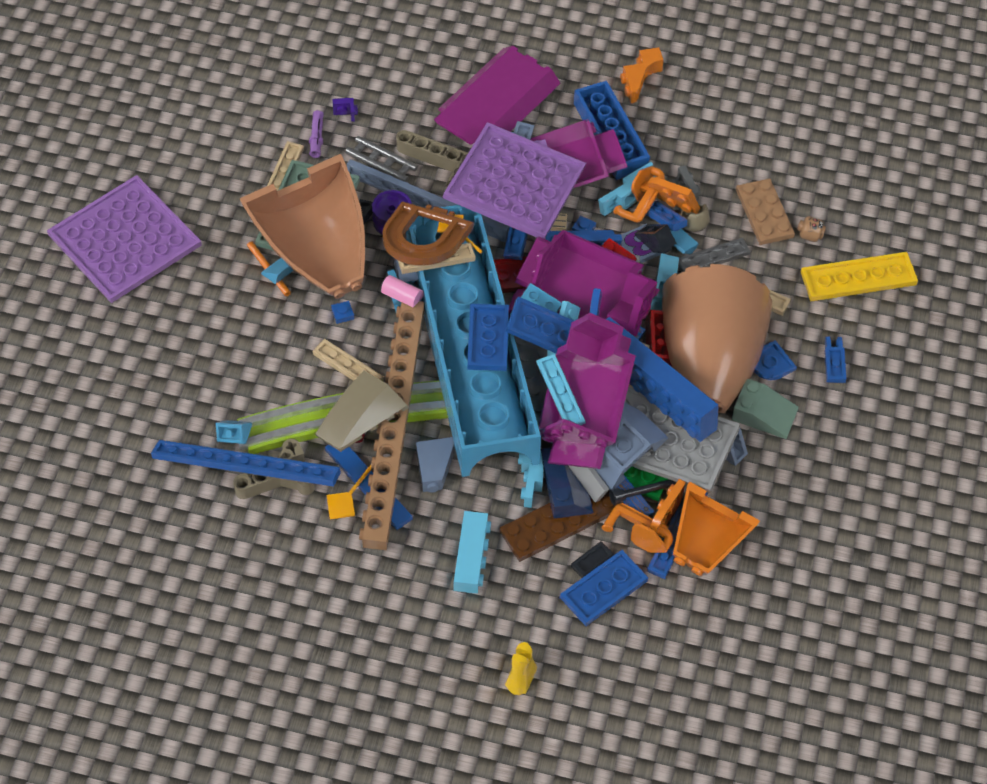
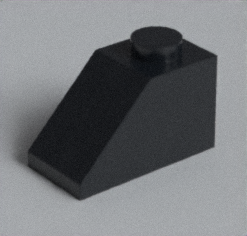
[634,224,677,254]

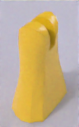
[505,642,537,695]

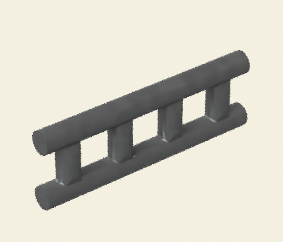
[345,136,418,182]

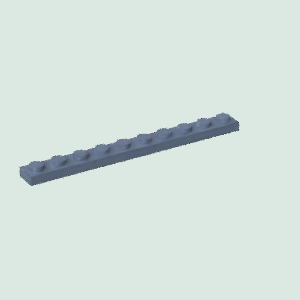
[347,159,510,243]

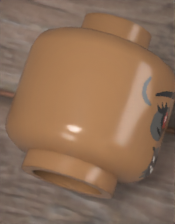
[797,216,826,242]

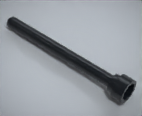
[609,479,676,505]

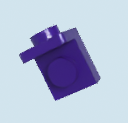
[332,98,358,122]

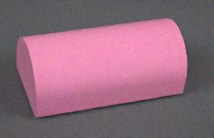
[381,275,424,307]

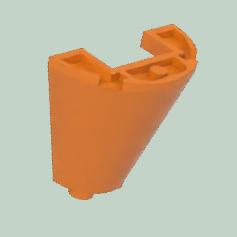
[673,481,760,576]

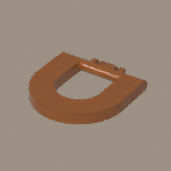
[383,201,474,265]

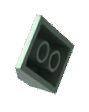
[732,379,799,439]

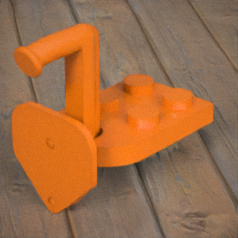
[613,166,700,223]
[602,479,686,553]

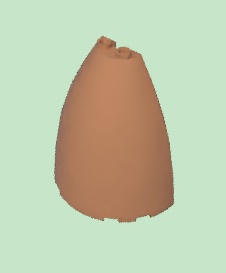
[239,154,365,299]
[662,264,772,413]

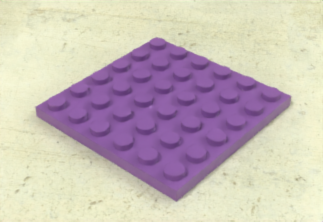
[443,122,586,239]
[47,175,202,303]

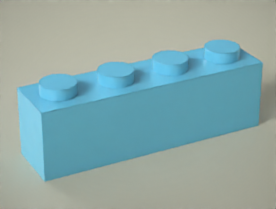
[454,511,491,594]

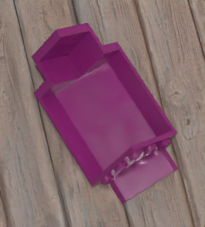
[515,230,660,337]
[538,313,636,469]

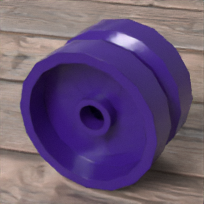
[372,190,412,235]

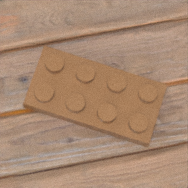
[736,178,795,245]

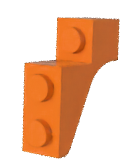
[620,47,664,103]

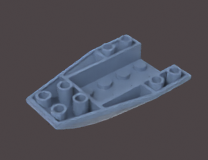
[595,402,669,491]

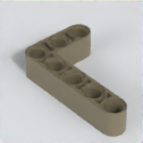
[396,130,468,190]

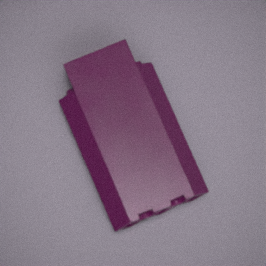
[434,46,561,145]
[531,119,627,188]

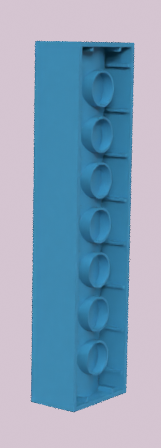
[406,205,541,477]

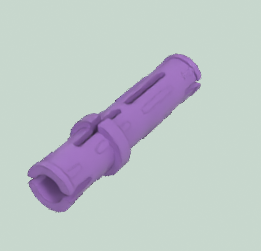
[309,110,324,158]

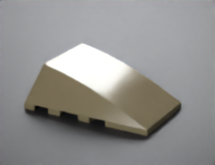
[316,371,408,452]

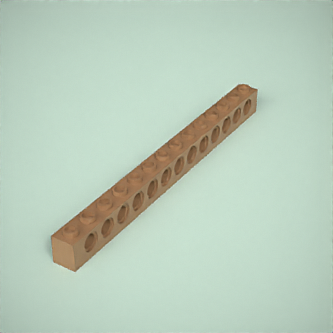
[359,301,425,551]

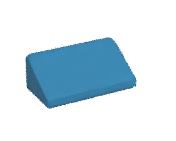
[670,229,698,254]
[261,258,294,284]
[216,420,252,444]

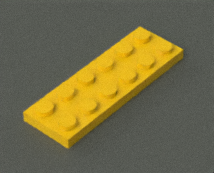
[801,252,918,302]

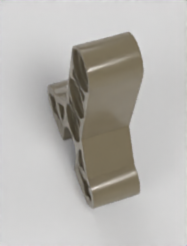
[233,439,315,499]

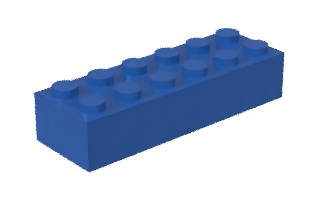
[574,80,650,180]

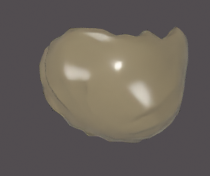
[679,204,710,232]

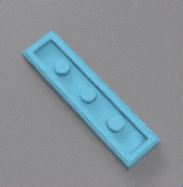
[536,353,585,425]

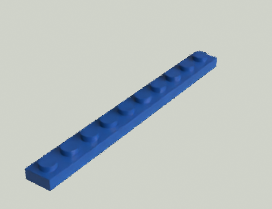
[151,440,341,487]

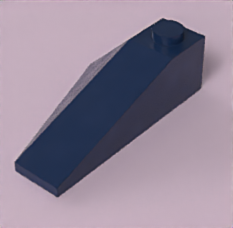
[540,448,593,519]

